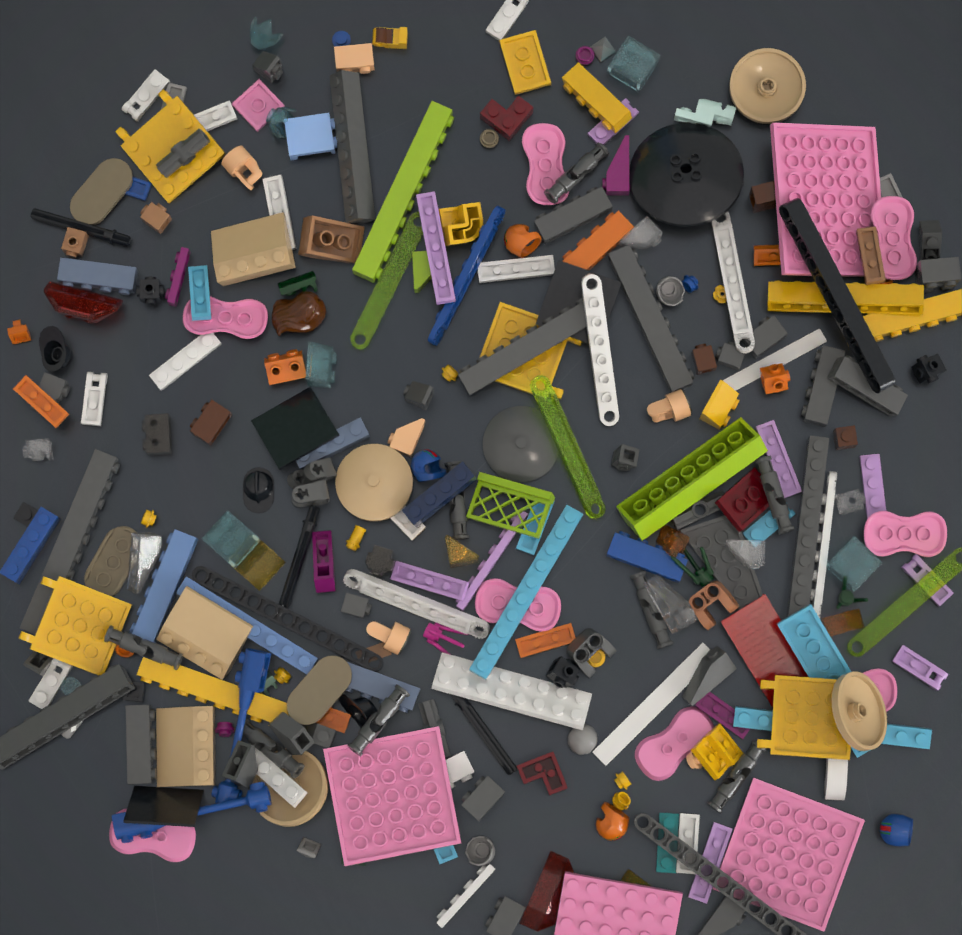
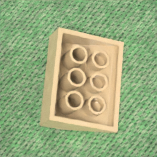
[211,212,296,286]
[156,586,253,680]
[156,706,216,787]

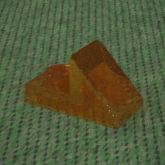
[656,525,689,557]
[822,609,865,636]

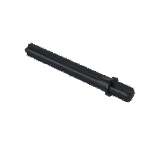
[31,208,131,246]
[279,505,320,608]
[450,694,517,775]

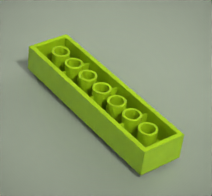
[616,417,768,541]

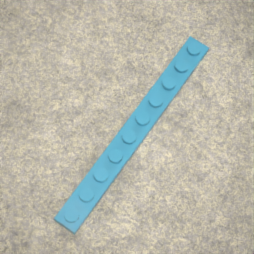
[469,505,583,680]
[733,706,932,749]

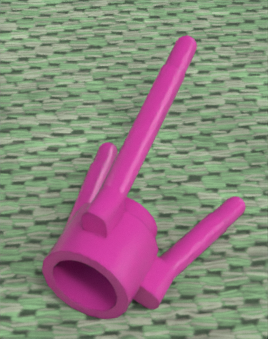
[423,623,468,655]

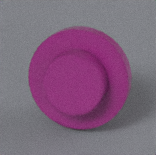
[576,46,594,65]
[215,722,235,737]

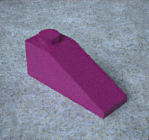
[602,135,629,196]
[312,530,336,593]

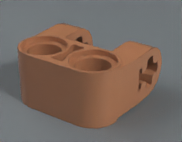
[689,581,739,630]

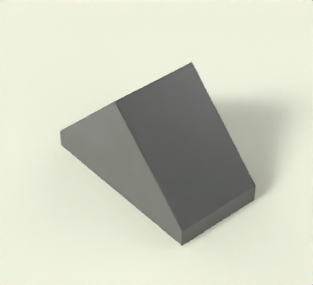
[23,651,53,676]

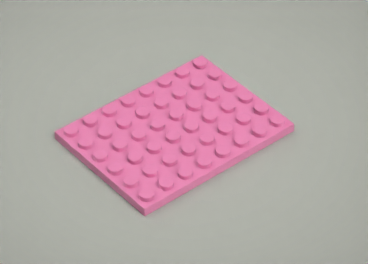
[770,123,881,277]

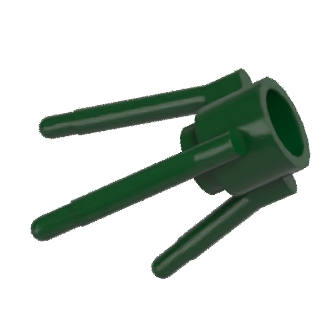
[671,547,714,587]
[836,575,868,609]

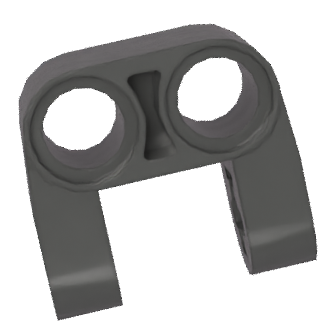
[287,457,337,489]
[291,480,330,508]
[567,628,617,679]

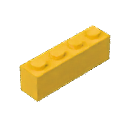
[562,62,632,134]

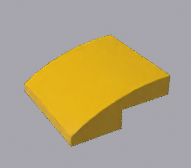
[691,723,743,781]

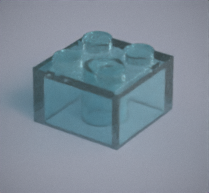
[607,35,660,92]
[202,510,261,569]
[826,536,883,592]

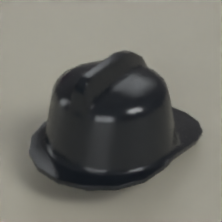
[39,326,71,372]
[243,467,274,514]
[339,694,377,728]

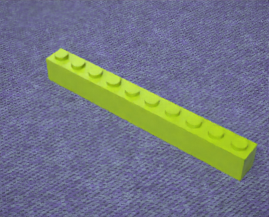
[352,101,454,283]

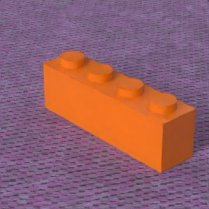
[562,210,634,271]

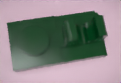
[278,271,318,296]

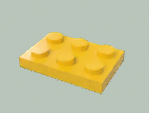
[499,30,551,95]

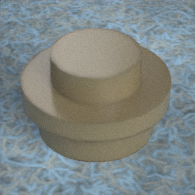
[480,129,499,148]

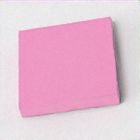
[231,79,285,132]

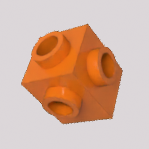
[760,363,790,394]

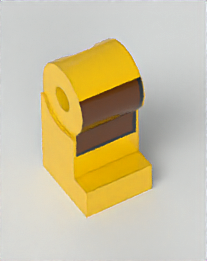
[372,27,408,49]

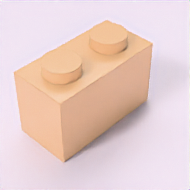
[334,43,375,74]

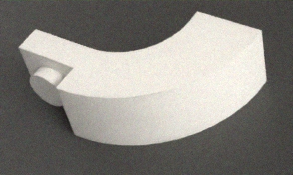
[824,759,848,800]

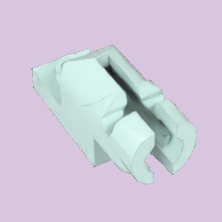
[674,99,736,128]

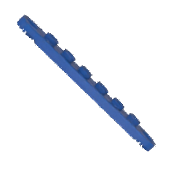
[428,206,506,346]

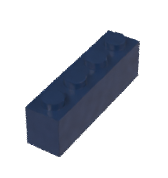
[402,461,477,527]

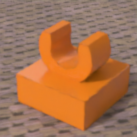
[7,320,31,344]

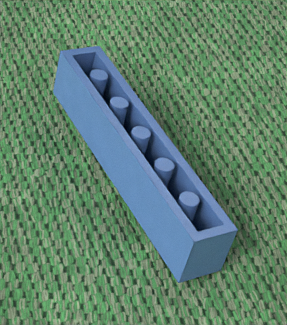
[129,529,198,643]

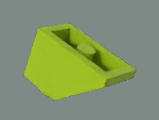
[412,251,432,293]

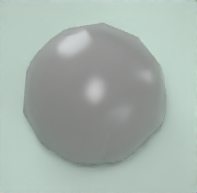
[656,276,685,306]
[567,724,598,755]
[465,836,495,866]

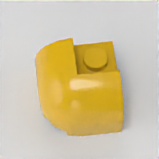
[438,202,483,246]

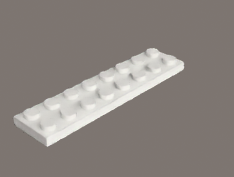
[431,652,592,730]

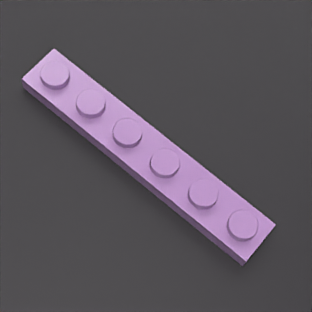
[416,191,456,305]
[456,511,528,612]

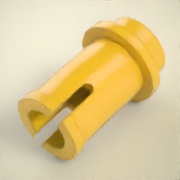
[346,525,366,551]

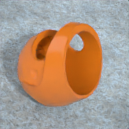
[504,224,542,258]
[596,802,630,841]

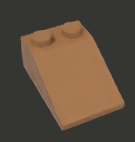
[298,215,364,264]

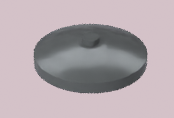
[483,406,560,483]

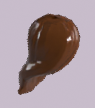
[272,291,326,336]

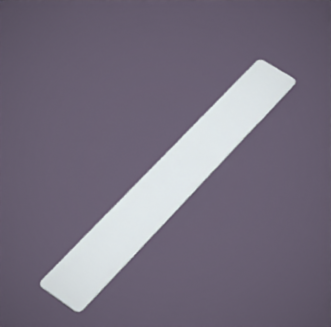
[723,329,827,391]

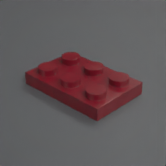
[715,467,777,532]

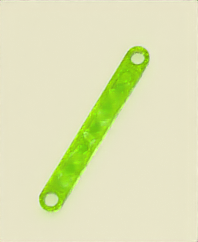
[350,211,423,350]
[530,375,606,519]
[847,548,962,657]

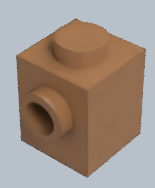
[140,202,172,234]
[61,227,89,259]

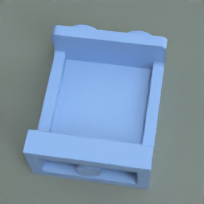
[284,113,337,160]

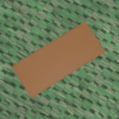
[356,642,392,662]

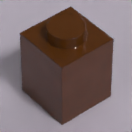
[691,344,717,375]
[833,425,858,450]

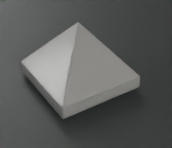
[590,37,616,62]
[297,837,321,858]

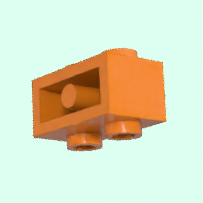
[264,349,307,385]

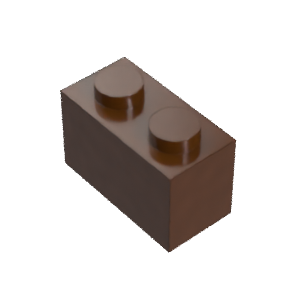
[749,181,776,213]
[190,399,232,446]

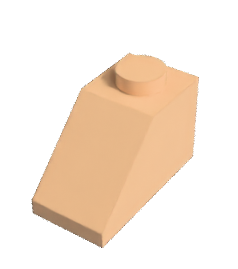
[388,418,426,458]

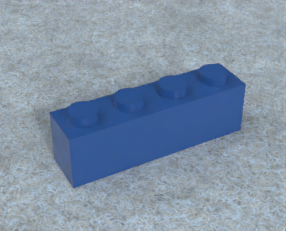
[0,507,61,585]
[606,531,688,583]

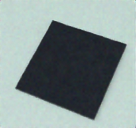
[535,260,622,344]
[251,386,340,470]
[123,786,204,827]

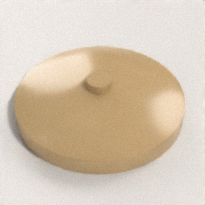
[729,48,806,124]
[335,444,413,521]
[832,672,887,751]
[252,748,328,827]

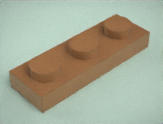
[856,226,886,285]

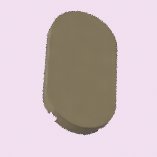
[70,158,133,225]
[84,526,142,597]
[287,656,352,725]

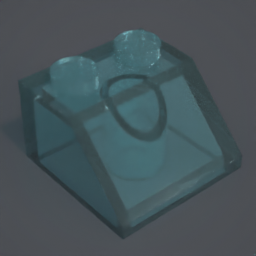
[305,342,337,388]

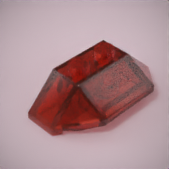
[44,281,123,323]
[519,851,574,932]

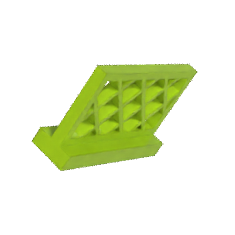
[466,472,555,539]

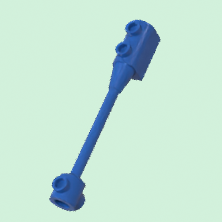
[211,648,271,803]
[111,782,272,843]

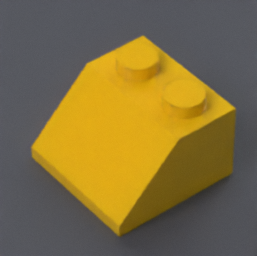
[699,379,740,430]

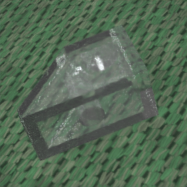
[618,216,663,249]
[725,539,765,569]

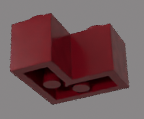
[480,96,533,142]
[517,751,568,796]

